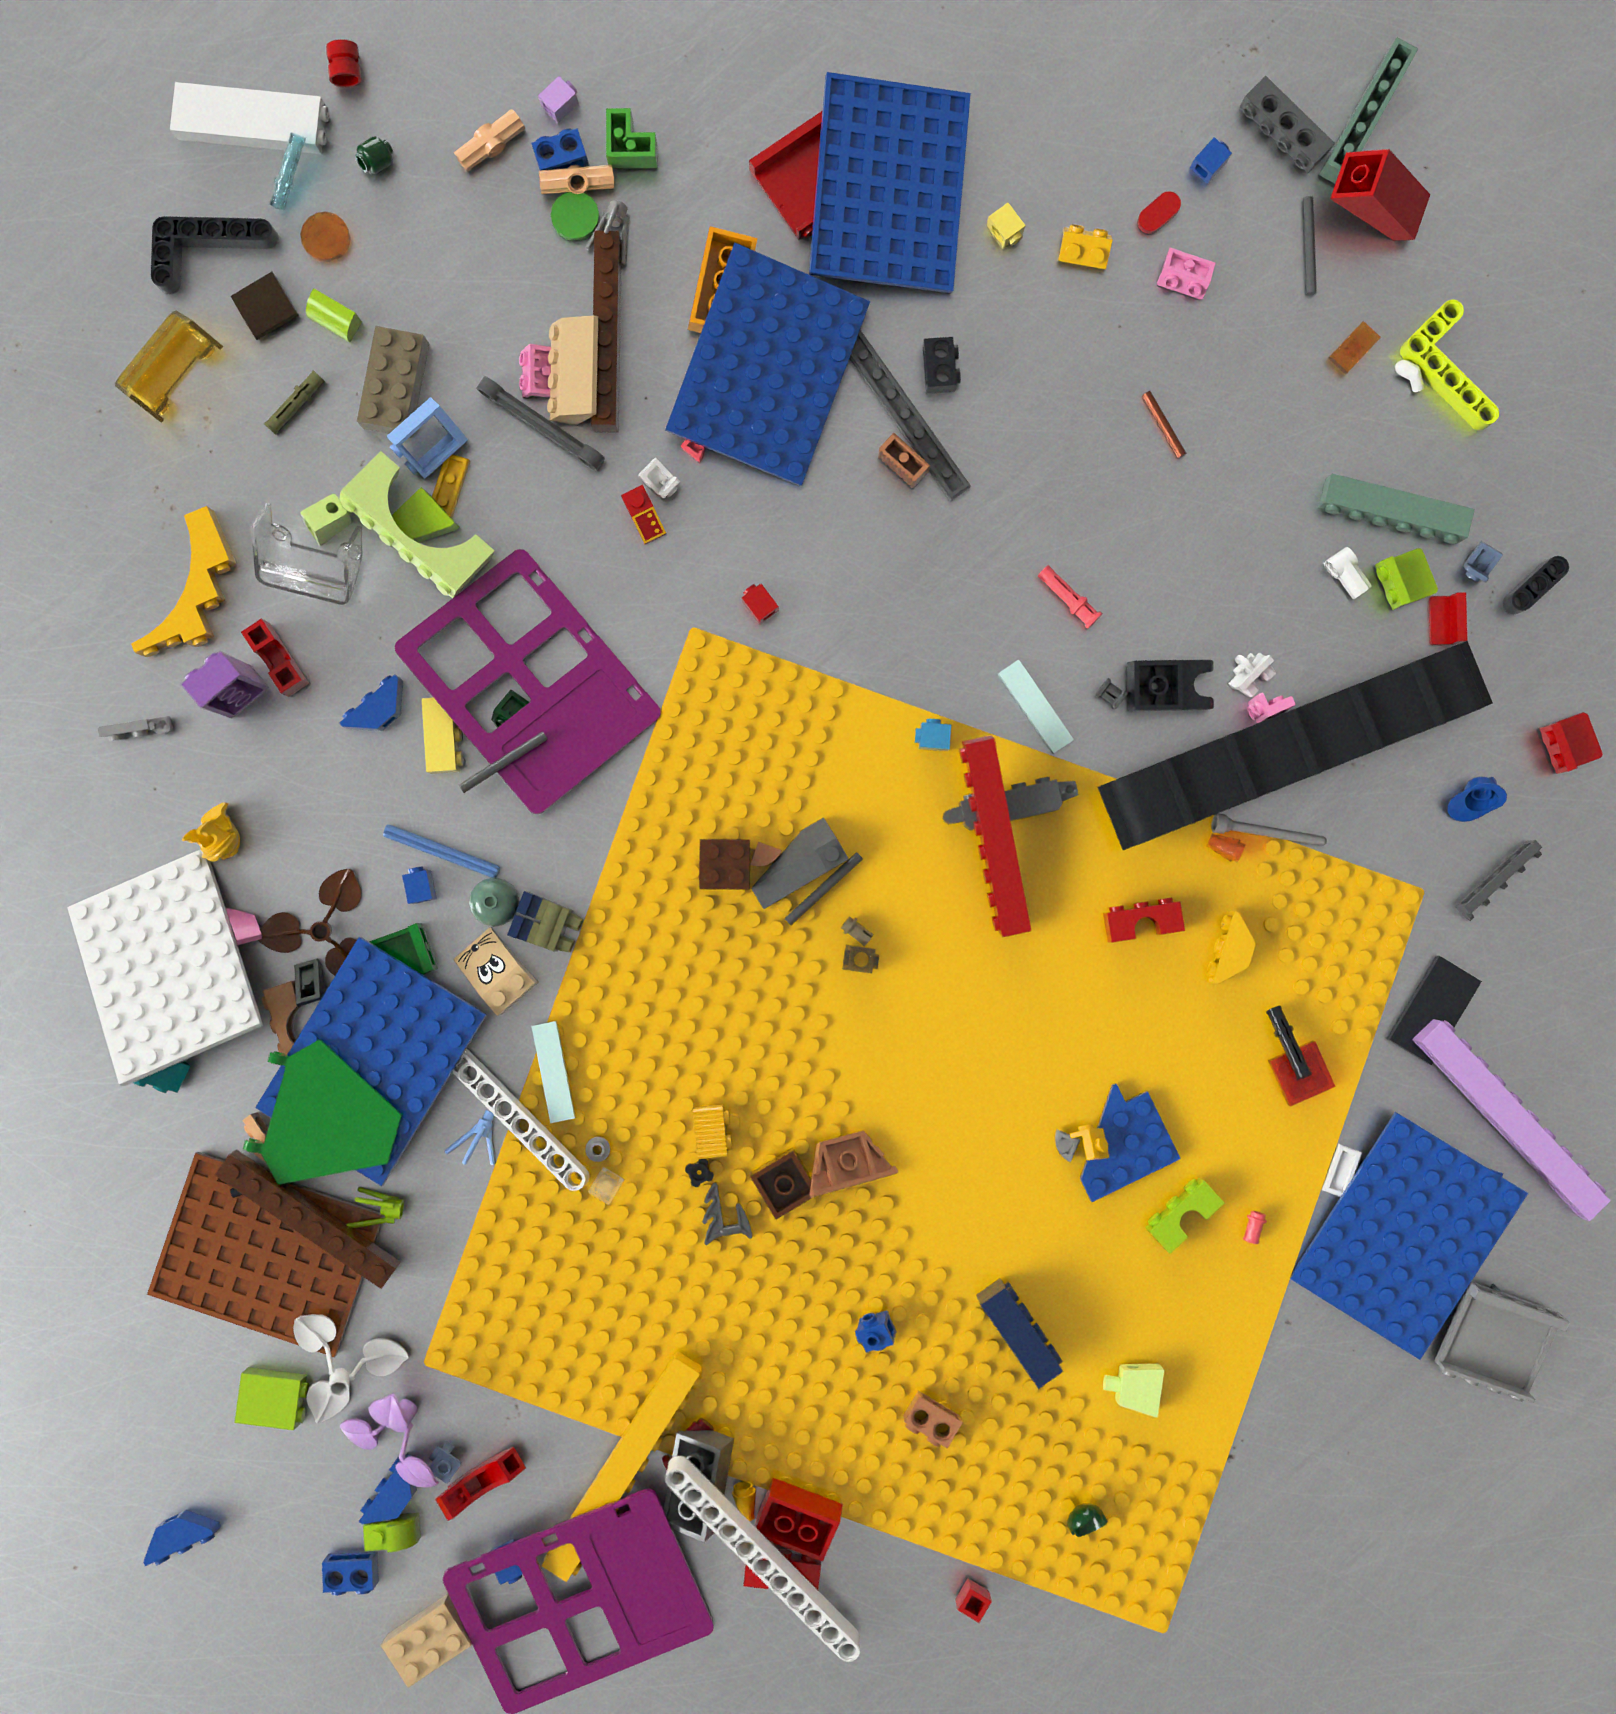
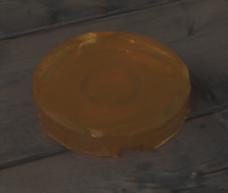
[300,212,351,262]

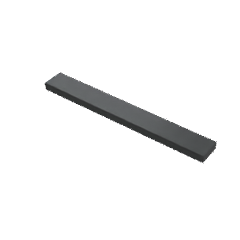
[849,330,971,501]

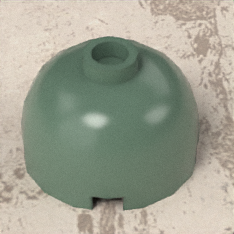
[469,878,520,927]

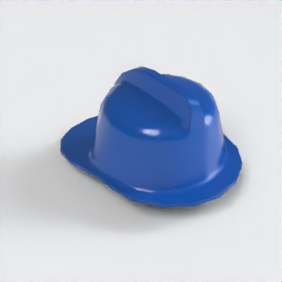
[1447,777,1507,822]

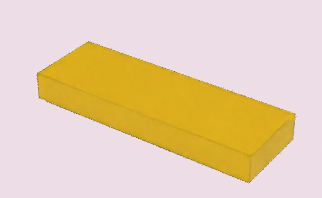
[432,454,470,518]

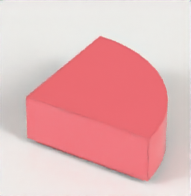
[681,440,705,463]

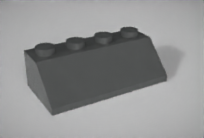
[664,1430,734,1542]

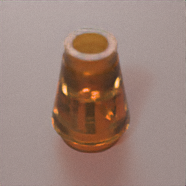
[1206,833,1246,862]

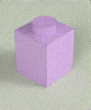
[538,76,579,123]

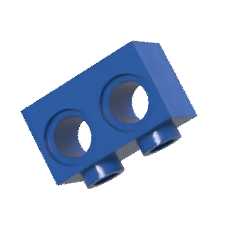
[531,128,589,171]
[322,1552,379,1596]

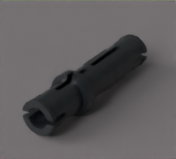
[1266,1006,1312,1080]

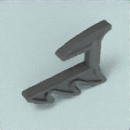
[702,1182,752,1245]

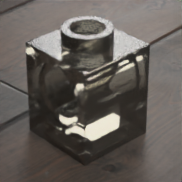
[842,945,879,974]

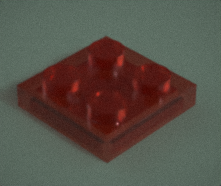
[1268,1041,1335,1107]

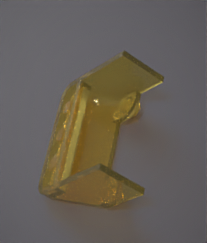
[115,311,223,423]

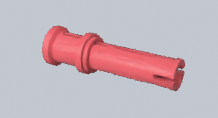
[1038,565,1103,629]

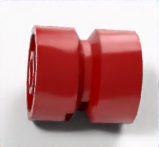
[326,39,361,87]

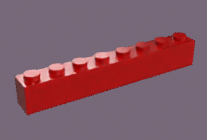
[959,735,1031,937]

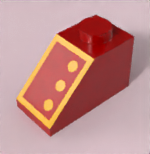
[621,484,666,545]

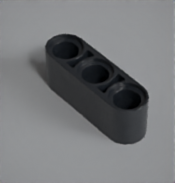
[1503,556,1569,615]

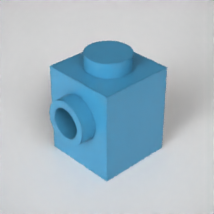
[914,719,951,751]

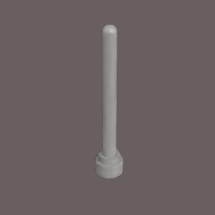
[1211,813,1327,846]

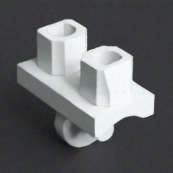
[1228,653,1276,697]

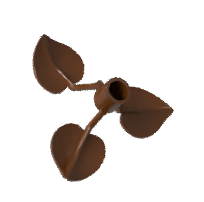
[258,869,361,976]

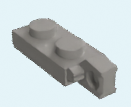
[98,716,173,741]

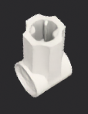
[1325,547,1372,599]

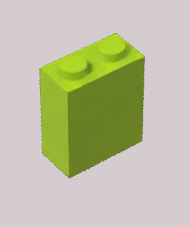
[234,1367,309,1431]

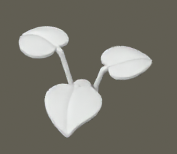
[293,1314,409,1424]

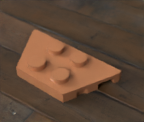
[810,1131,899,1198]

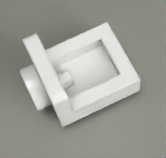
[638,458,680,498]

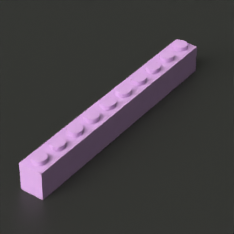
[1412,1019,1610,1222]

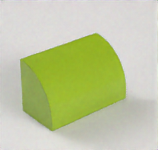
[306,288,362,342]

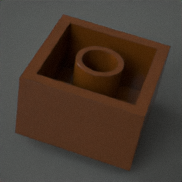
[699,839,750,890]
[750,1148,812,1220]

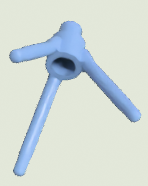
[445,1110,495,1165]

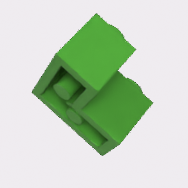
[606,108,658,168]

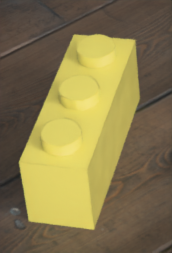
[421,698,464,774]

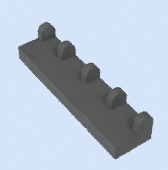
[1455,840,1542,921]

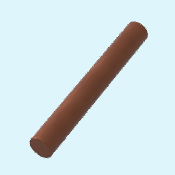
[1142,391,1187,459]

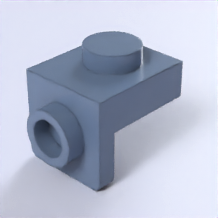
[1463,541,1503,582]
[429,1441,461,1484]

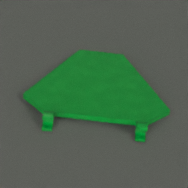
[243,1039,403,1185]

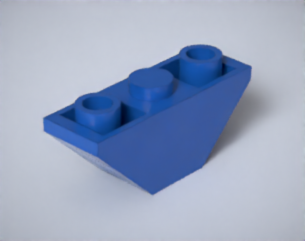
[339,675,403,731]
[358,1453,417,1525]
[143,1510,221,1566]

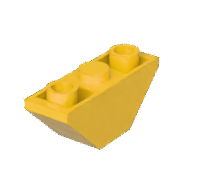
[1206,911,1256,984]

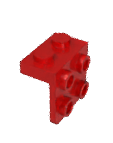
[1539,712,1603,774]

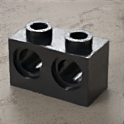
[922,337,961,394]

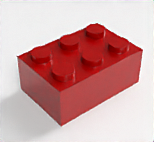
[754,1478,843,1562]

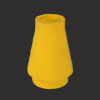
[732,1481,756,1522]

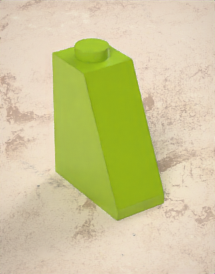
[390,487,460,547]

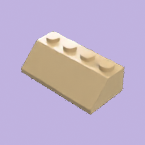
[547,315,598,425]

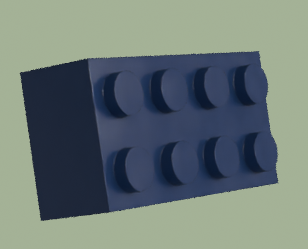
[976,1278,1063,1389]

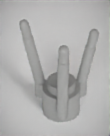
[586,200,630,265]

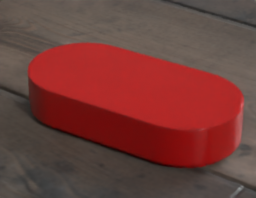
[1137,191,1181,234]

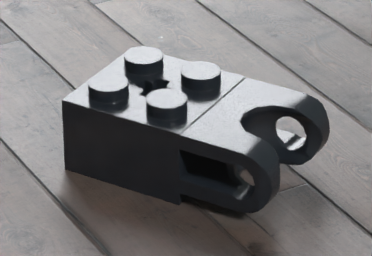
[1127,660,1214,711]

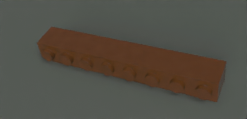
[591,230,621,432]
[215,1149,400,1289]

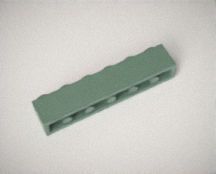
[1319,37,1418,183]
[1319,473,1475,544]

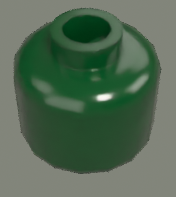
[355,136,393,174]

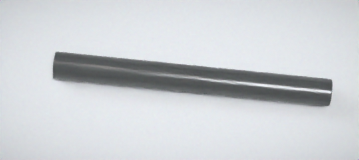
[1303,196,1317,295]
[459,732,548,793]
[784,852,863,925]

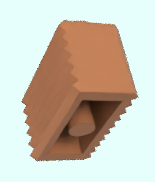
[878,433,930,488]

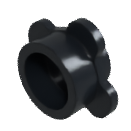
[685,1158,714,1187]

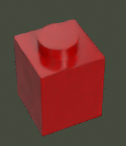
[742,583,779,625]
[955,1578,992,1623]

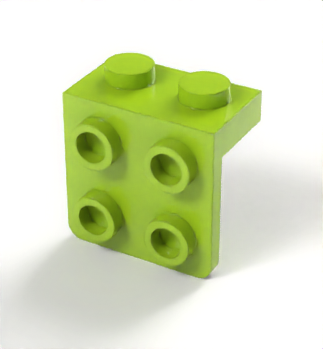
[1375,548,1438,610]

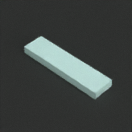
[998,660,1074,754]
[531,1021,576,1123]

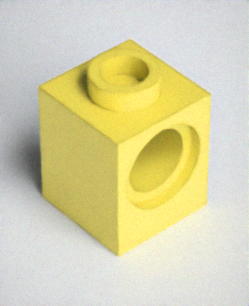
[986,203,1025,248]

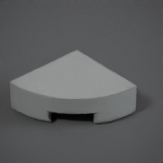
[1055,1129,1080,1162]

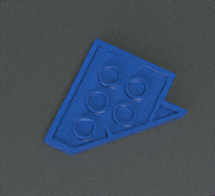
[1080,1083,1181,1202]

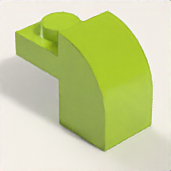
[363,1513,421,1553]

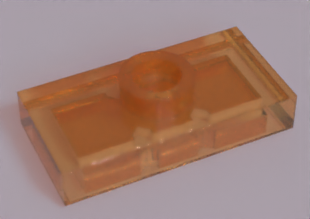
[1328,321,1381,375]

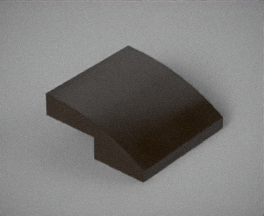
[231,272,299,340]

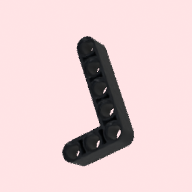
[151,216,279,294]

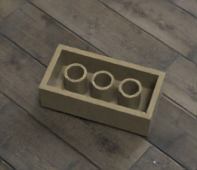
[357,326,429,438]

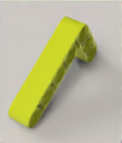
[1400,299,1499,430]

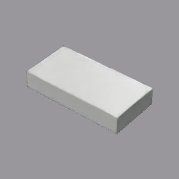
[1321,1143,1362,1197]

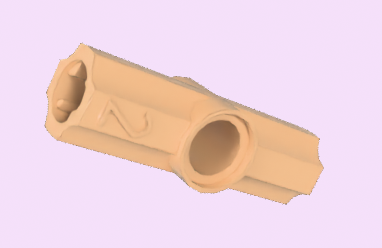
[454,109,526,172]
[539,165,614,194]

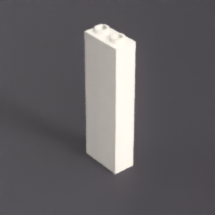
[170,82,329,154]

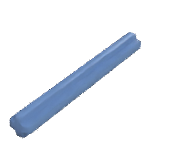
[383,825,500,878]

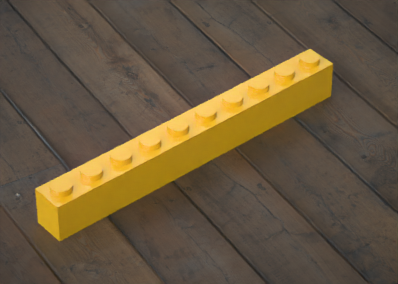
[541,1351,702,1582]

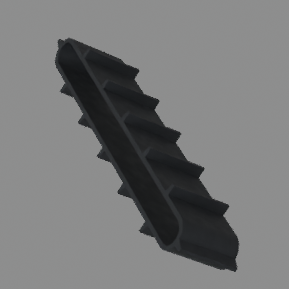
[1098,641,1493,850]

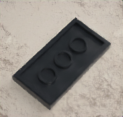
[1387,956,1482,1065]

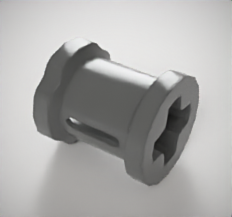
[1096,678,1128,709]

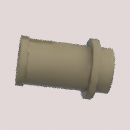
[841,917,874,946]

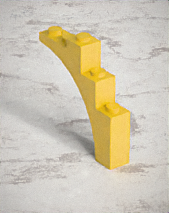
[131,506,236,657]

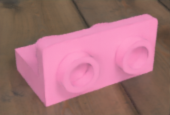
[1157,248,1215,299]
[519,344,551,398]
[1247,693,1296,724]

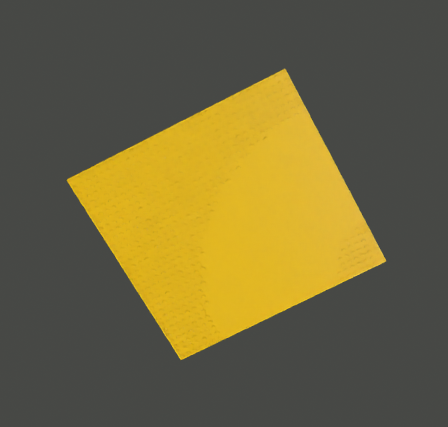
[424,628,1424,1633]

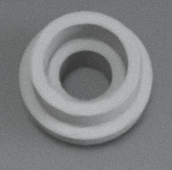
[585,1137,610,1162]

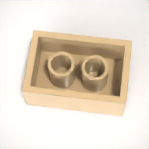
[381,1594,472,1688]

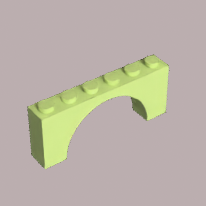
[339,451,495,598]

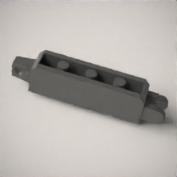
[942,777,1078,830]

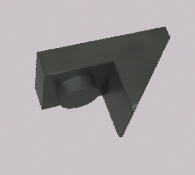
[294,958,327,1007]

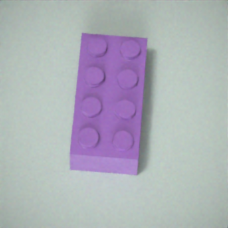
[181,651,269,719]

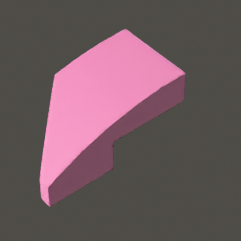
[225,908,262,945]

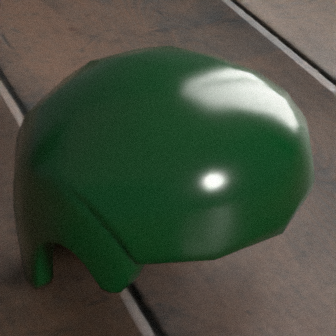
[1067,1503,1108,1537]

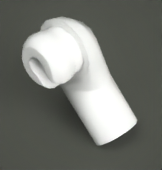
[1395,360,1425,392]

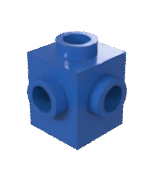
[855,1310,896,1352]

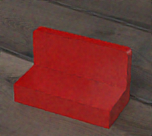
[1429,592,1468,645]

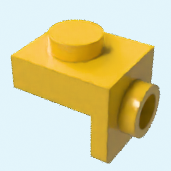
[1070,1125,1109,1160]

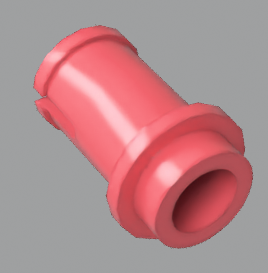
[1243,1211,1267,1244]

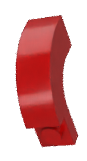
[435,1447,526,1521]

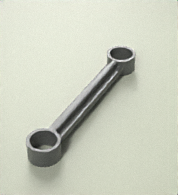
[476,376,605,471]

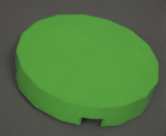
[551,192,599,241]

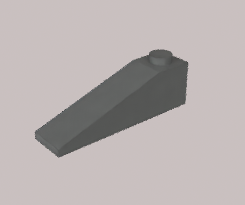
[751,817,849,909]

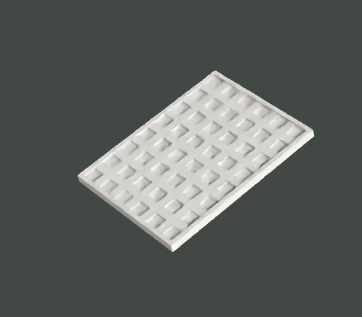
[67,849,263,1086]

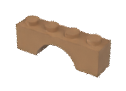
[262,981,303,1055]

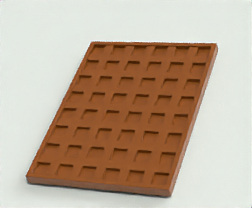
[147,1152,384,1357]

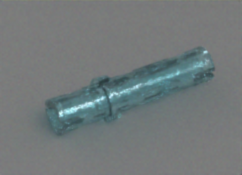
[270,132,306,210]

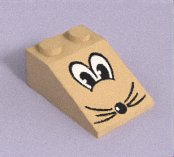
[453,927,539,1016]

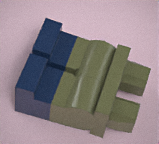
[507,891,583,952]

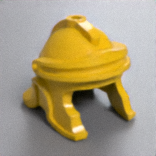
[182,802,240,862]

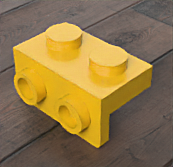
[1058,224,1113,269]

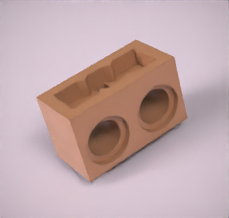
[903,1390,963,1448]

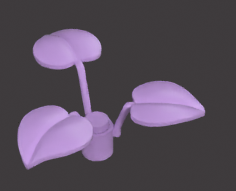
[340,1393,439,1488]

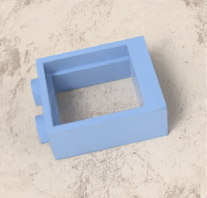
[386,397,468,479]

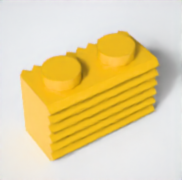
[693,1104,732,1159]

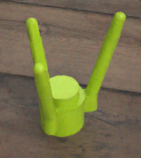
[346,1187,404,1228]

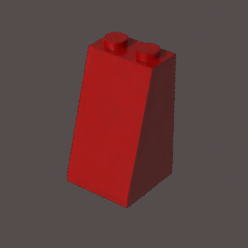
[1331,149,1431,241]

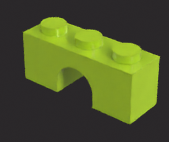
[1145,1178,1224,1254]

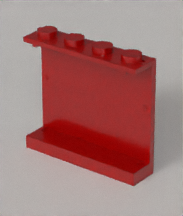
[749,111,822,240]

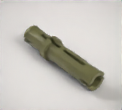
[264,370,325,434]

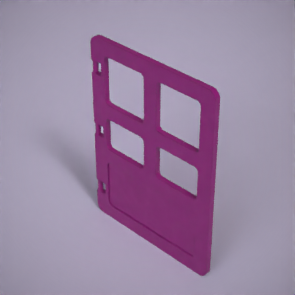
[395,549,661,814]
[443,1489,714,1714]

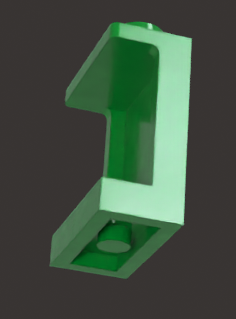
[369,923,438,975]

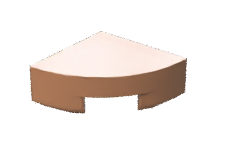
[750,842,782,867]

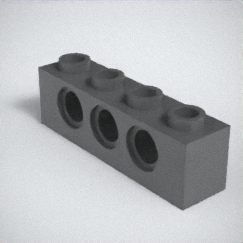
[1240,76,1335,173]

